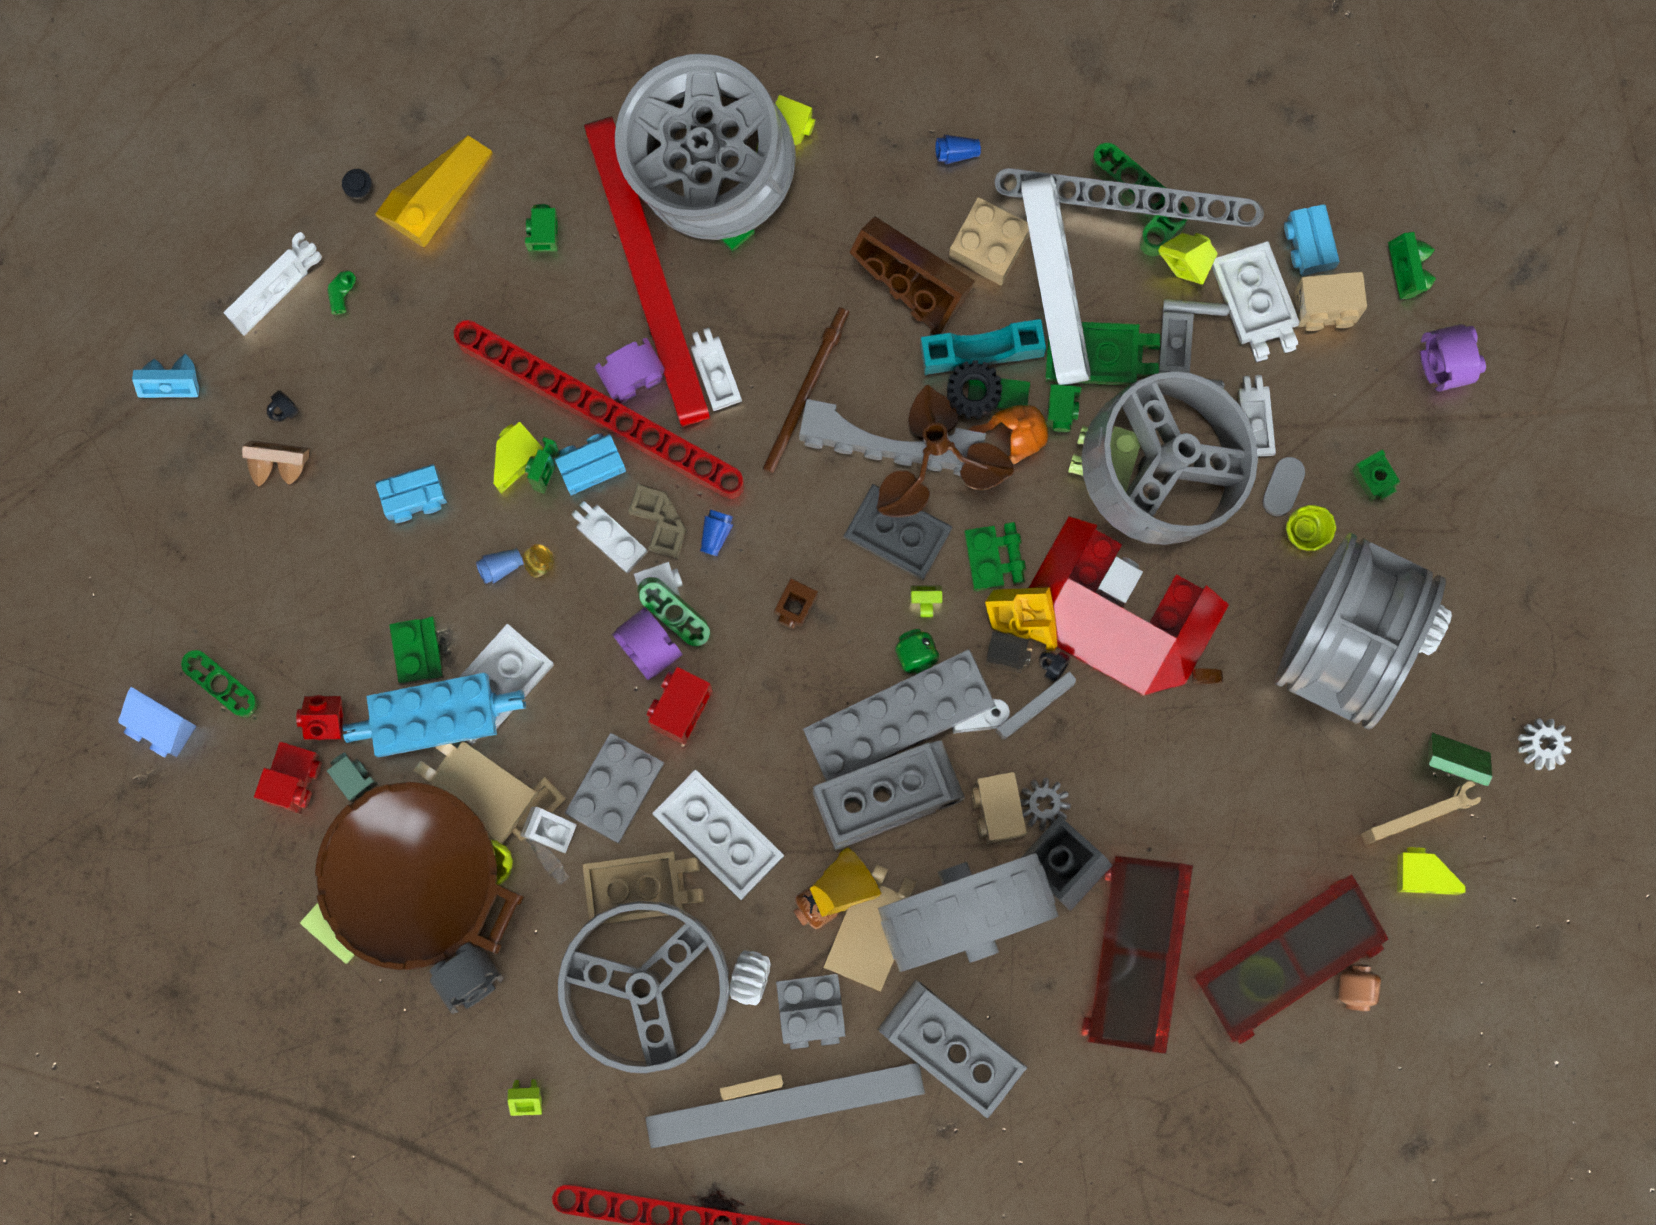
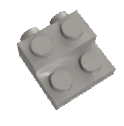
[776,974,846,1049]

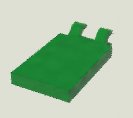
[1046,322,1160,386]

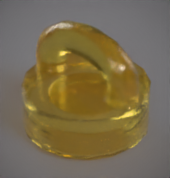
[522,544,554,578]

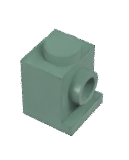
[327,753,378,803]

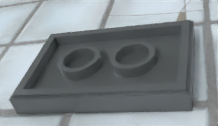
[843,484,953,581]

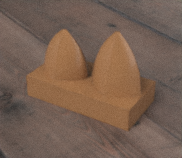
[242,440,310,487]

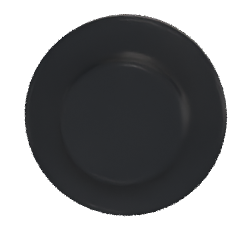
[342,169,372,199]

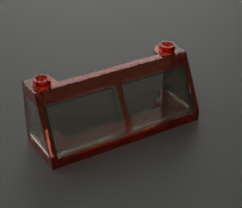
[1081,856,1193,1055]
[1188,874,1389,1044]

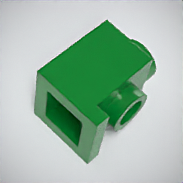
[525,204,558,251]
[1046,384,1081,432]
[1352,449,1400,501]

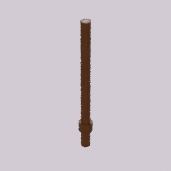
[762,307,849,474]

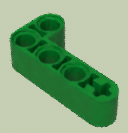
[1091,143,1189,256]

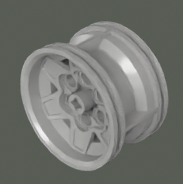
[615,54,796,240]
[1274,532,1446,730]

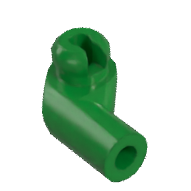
[327,270,356,315]

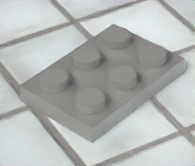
[565,733,665,844]

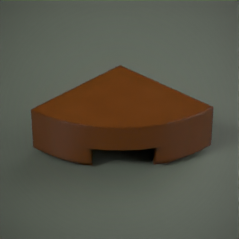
[1192,668,1223,684]

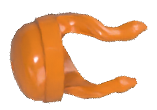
[968,405,1049,464]

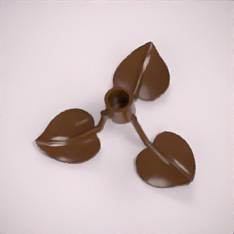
[876,384,1014,517]

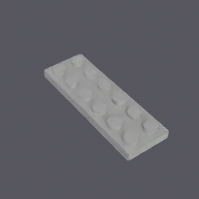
[803,649,996,781]

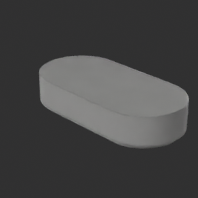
[1263,457,1305,516]

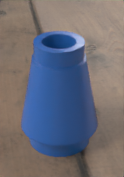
[935,134,981,165]
[700,509,733,556]

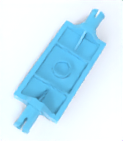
[343,673,526,758]

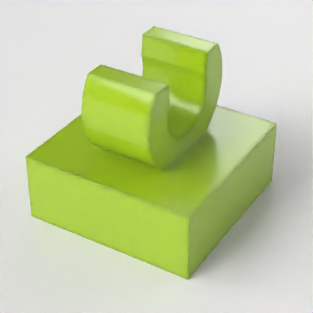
[911,585,942,617]
[507,1079,542,1116]

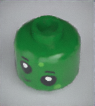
[895,629,940,674]

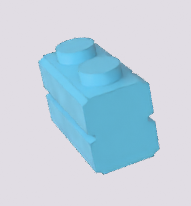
[1284,204,1340,276]
[554,433,626,495]
[375,464,447,523]

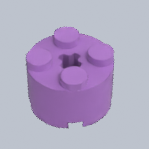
[1420,324,1486,392]
[594,338,665,404]
[612,607,683,680]

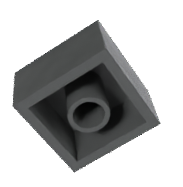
[1021,816,1113,911]

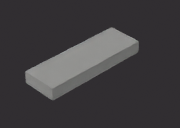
[996,671,1076,740]

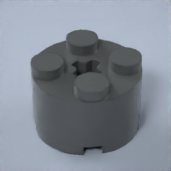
[429,942,503,1014]

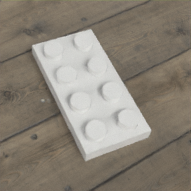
[652,769,784,900]

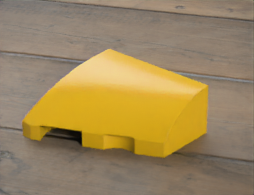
[985,587,1057,651]
[810,847,882,917]

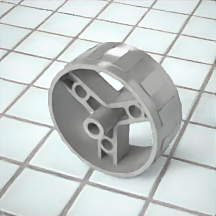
[1081,371,1258,545]
[878,853,1059,972]
[558,901,730,1074]

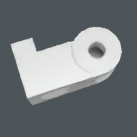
[952,699,1010,734]

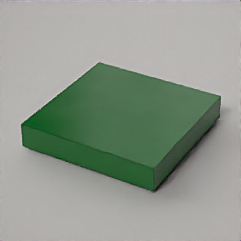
[1428,732,1493,786]

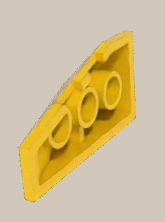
[375,135,493,248]

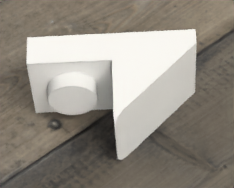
[520,807,577,854]

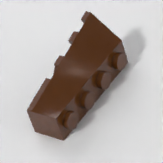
[849,216,975,335]

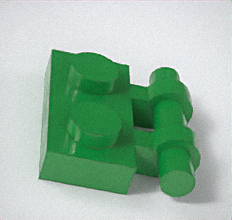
[964,522,1026,591]

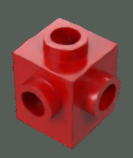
[296,695,345,740]

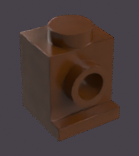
[774,578,818,629]

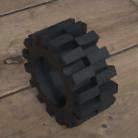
[947,360,1002,419]

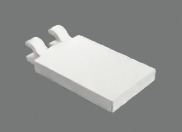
[223,232,322,336]
[1212,241,1299,363]
[459,624,554,744]

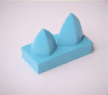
[132,354,200,398]

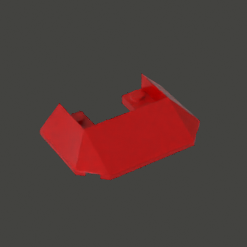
[1028,516,1229,696]

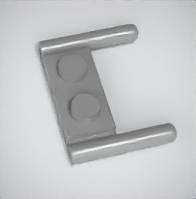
[1158,299,1230,389]

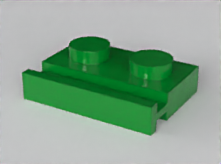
[525,437,560,494]
[389,616,444,685]

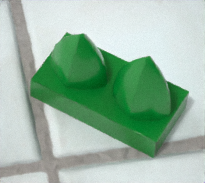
[1388,232,1436,300]

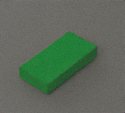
[967,378,1030,410]

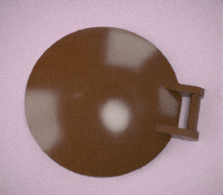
[315,782,524,970]

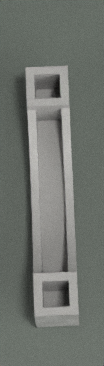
[799,399,986,476]

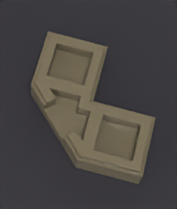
[629,483,687,560]

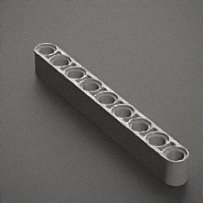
[995,168,1264,227]
[645,1063,925,1148]

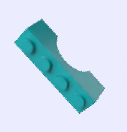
[920,319,1046,375]

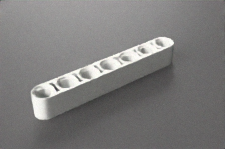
[1021,175,1091,385]

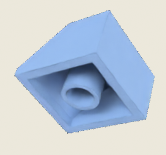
[118,687,196,758]

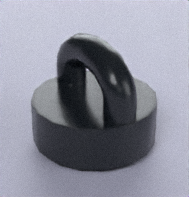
[266,390,299,421]
[1039,651,1071,682]

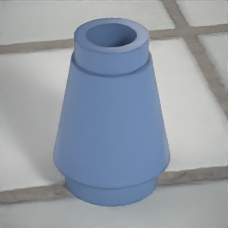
[476,548,524,584]

